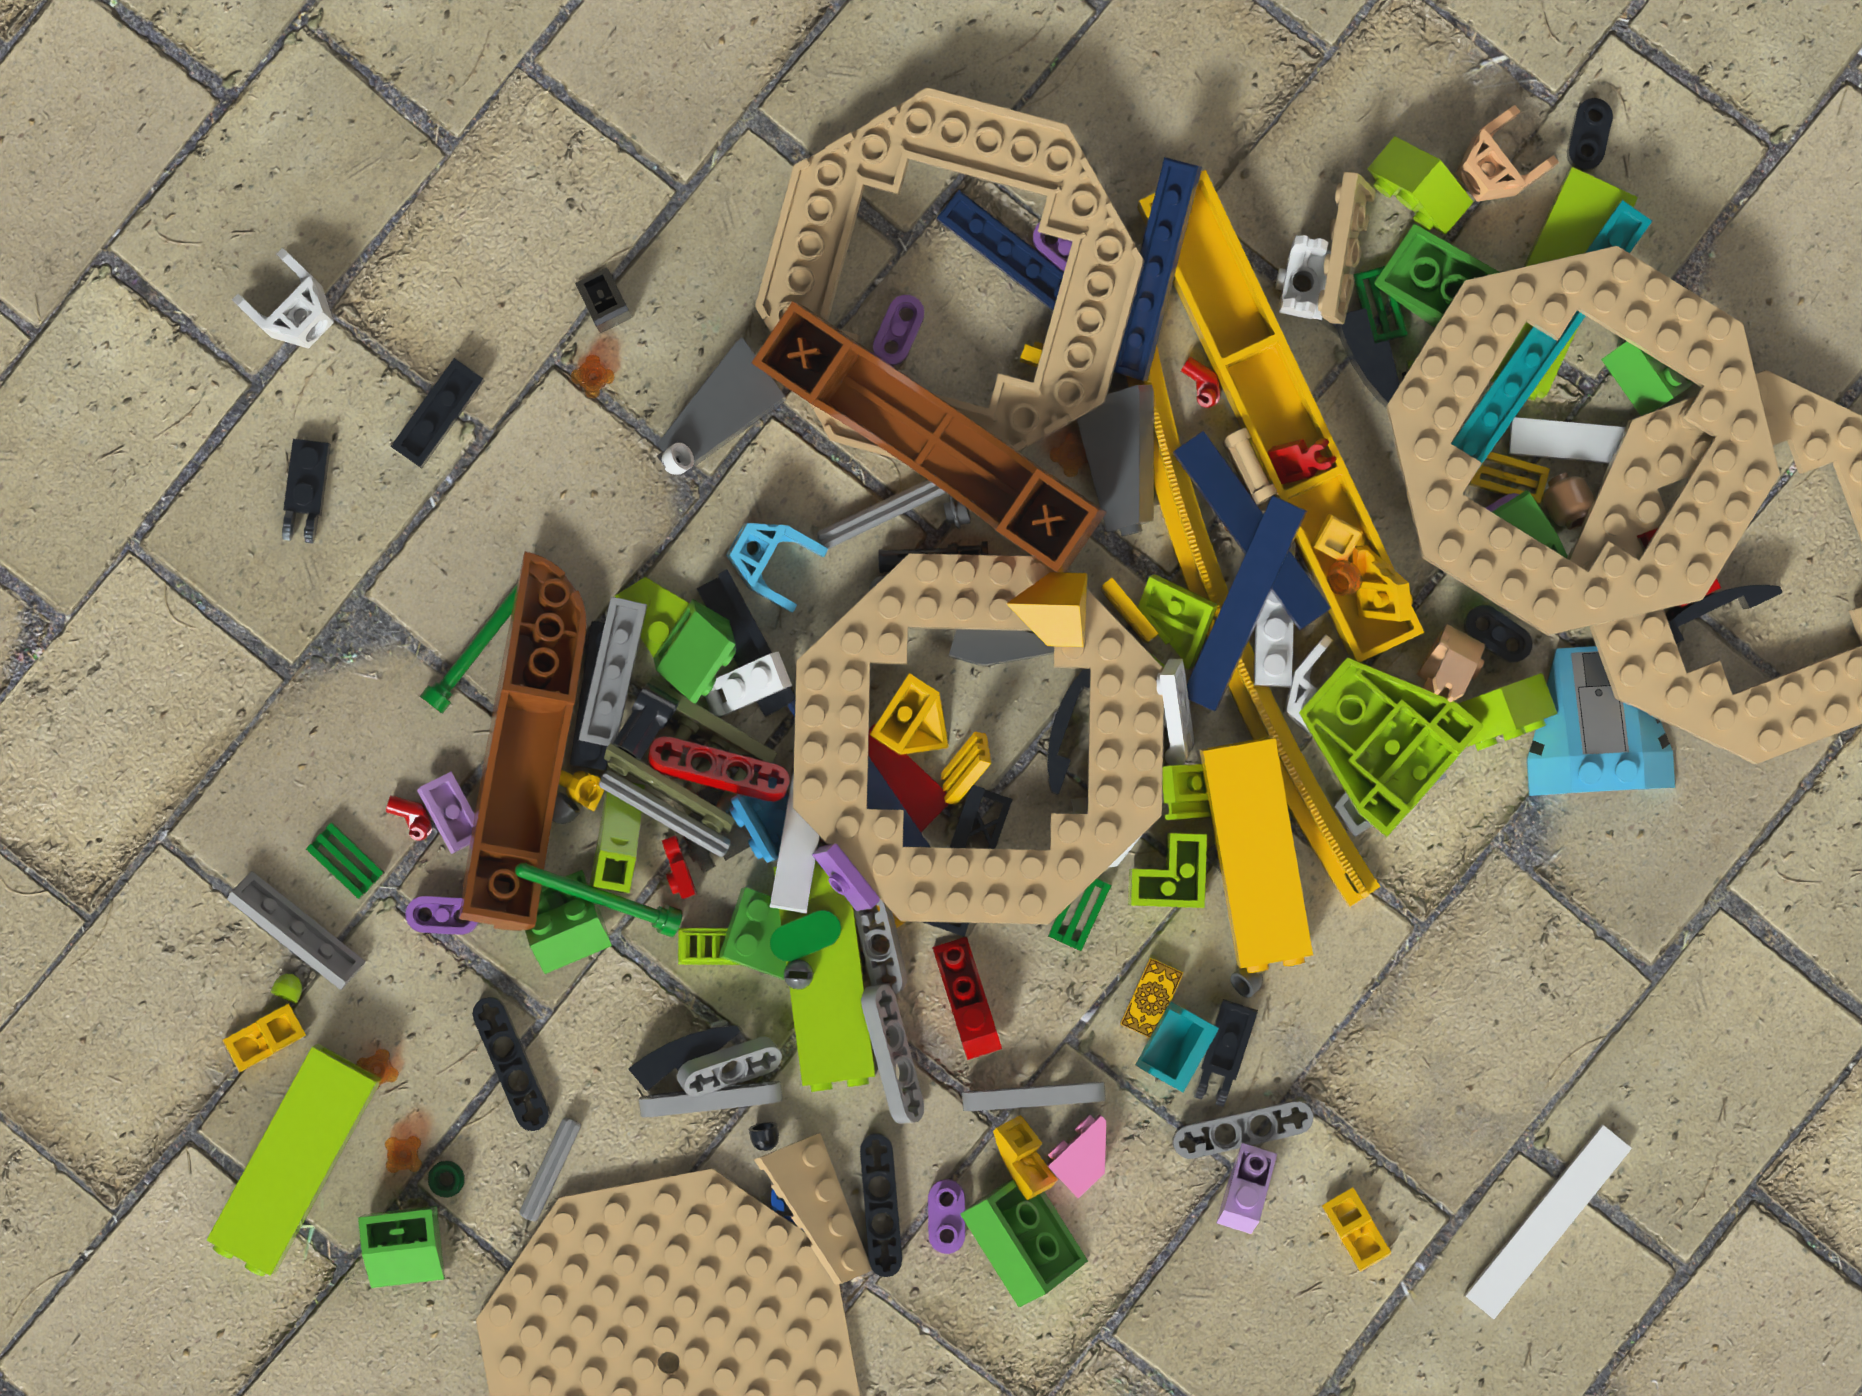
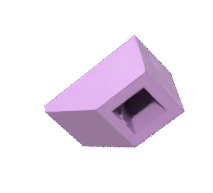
[1216,1143,1277,1234]

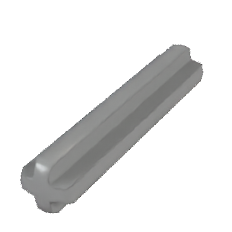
[519,1117,581,1222]

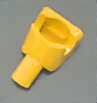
[559,770,604,812]

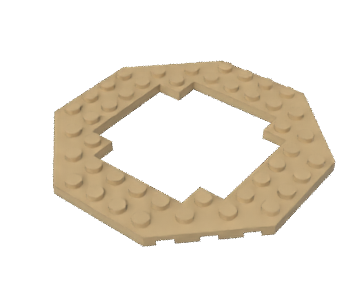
[755,87,1144,459]
[1386,246,1780,636]
[1567,370,1862,764]
[793,554,1164,925]

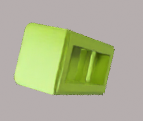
[678,928,740,965]

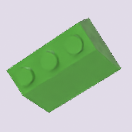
[960,1178,1088,1307]

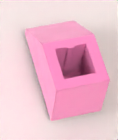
[1047,1114,1106,1198]

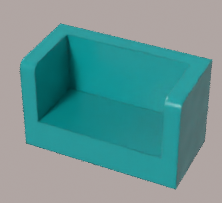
[1135,1001,1219,1093]

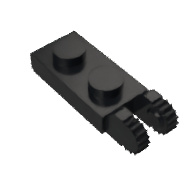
[282,439,331,544]
[1194,999,1258,1107]

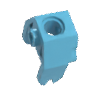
[726,523,828,613]

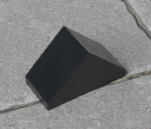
[575,267,633,334]

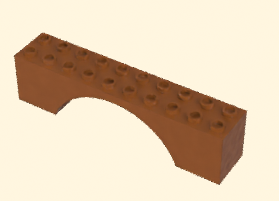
[751,301,1107,573]

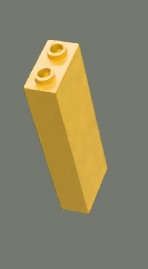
[1199,736,1313,973]

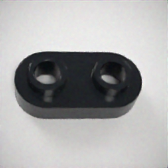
[1567,98,1613,171]
[1464,605,1532,663]

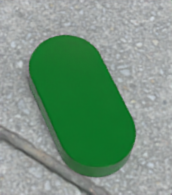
[770,910,841,962]

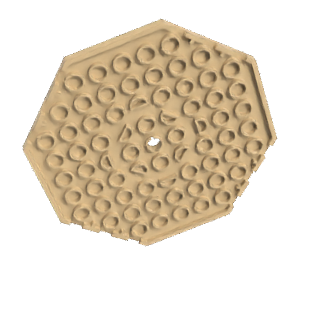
[476,1168,861,1396]

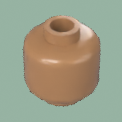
[1542,473,1595,530]

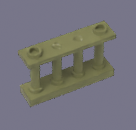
[604,677,777,834]

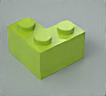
[1367,136,1473,235]
[1458,673,1558,751]
[1128,833,1207,908]

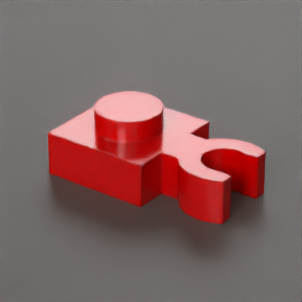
[1267,438,1337,484]
[661,836,697,899]

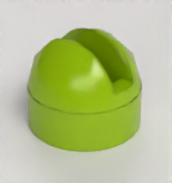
[270,973,302,1003]

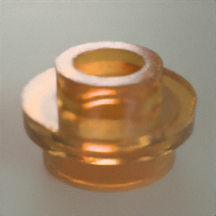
[1326,560,1363,596]

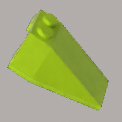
[1299,657,1484,837]

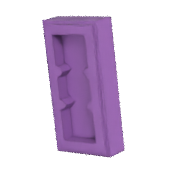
[812,843,880,911]

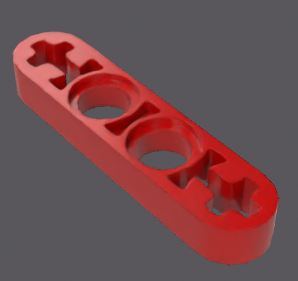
[648,736,790,802]

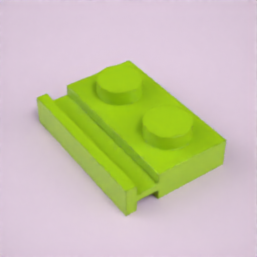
[1162,764,1211,820]

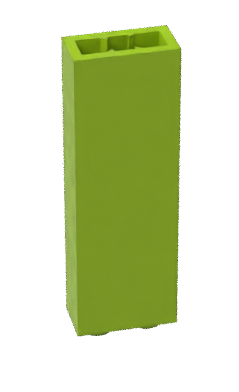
[1490,167,1638,400]
[774,861,876,1092]
[206,1043,382,1277]

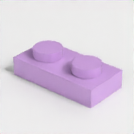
[417,772,475,854]

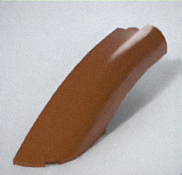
[459,551,587,931]

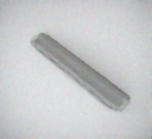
[817,479,946,549]
[599,770,731,857]

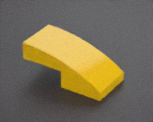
[222,1003,306,1073]
[993,1115,1058,1200]
[1322,1187,1392,1272]

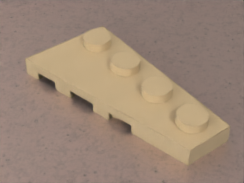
[1318,172,1376,324]
[754,1133,872,1285]

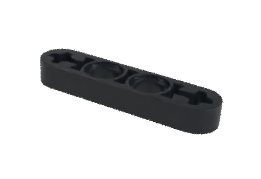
[472,997,550,1131]
[860,1133,902,1277]

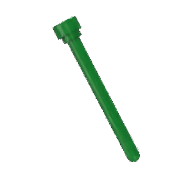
[420,583,518,714]
[515,863,682,937]

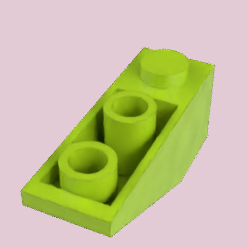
[589,782,645,893]

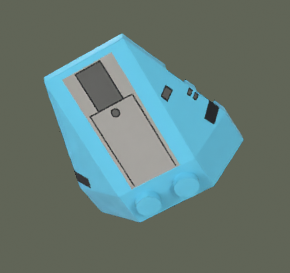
[1526,646,1675,796]

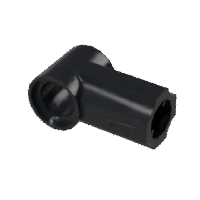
[613,682,680,761]

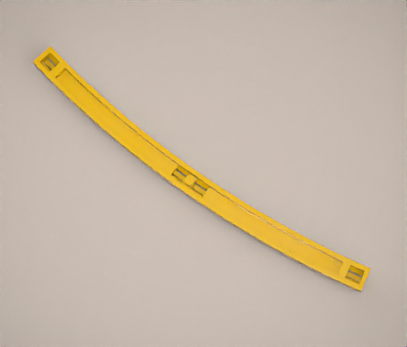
[1125,345,1381,907]

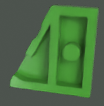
[719,887,786,980]

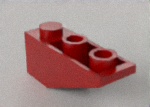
[932,936,1002,1060]

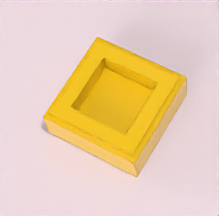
[1311,514,1363,564]

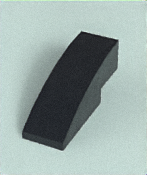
[1336,308,1400,409]
[628,1024,742,1091]

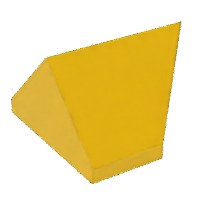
[1006,572,1088,647]
[870,673,949,755]

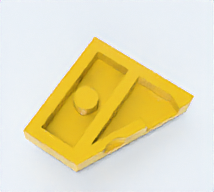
[1352,545,1413,622]

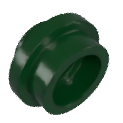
[428,1161,465,1198]

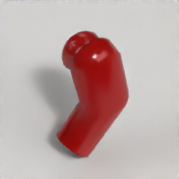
[1180,356,1221,408]
[386,795,432,841]

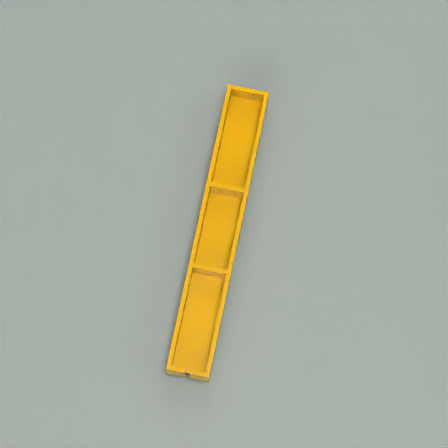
[1137,170,1424,663]

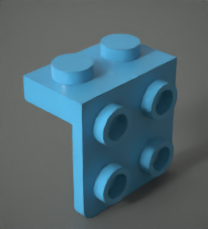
[730,777,789,863]

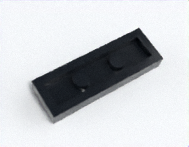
[391,358,485,469]

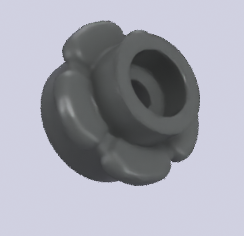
[944,496,971,529]

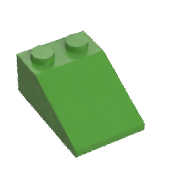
[1374,224,1500,328]

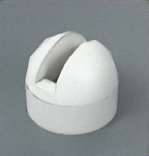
[662,443,694,475]

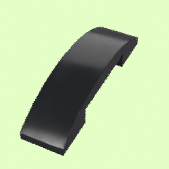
[1667,585,1783,644]
[1047,669,1090,795]

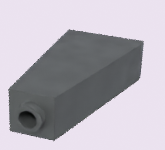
[657,338,786,477]
[1077,385,1154,537]

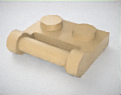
[1223,428,1278,506]

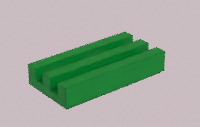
[1353,266,1408,343]
[306,823,385,899]
[1048,879,1112,951]

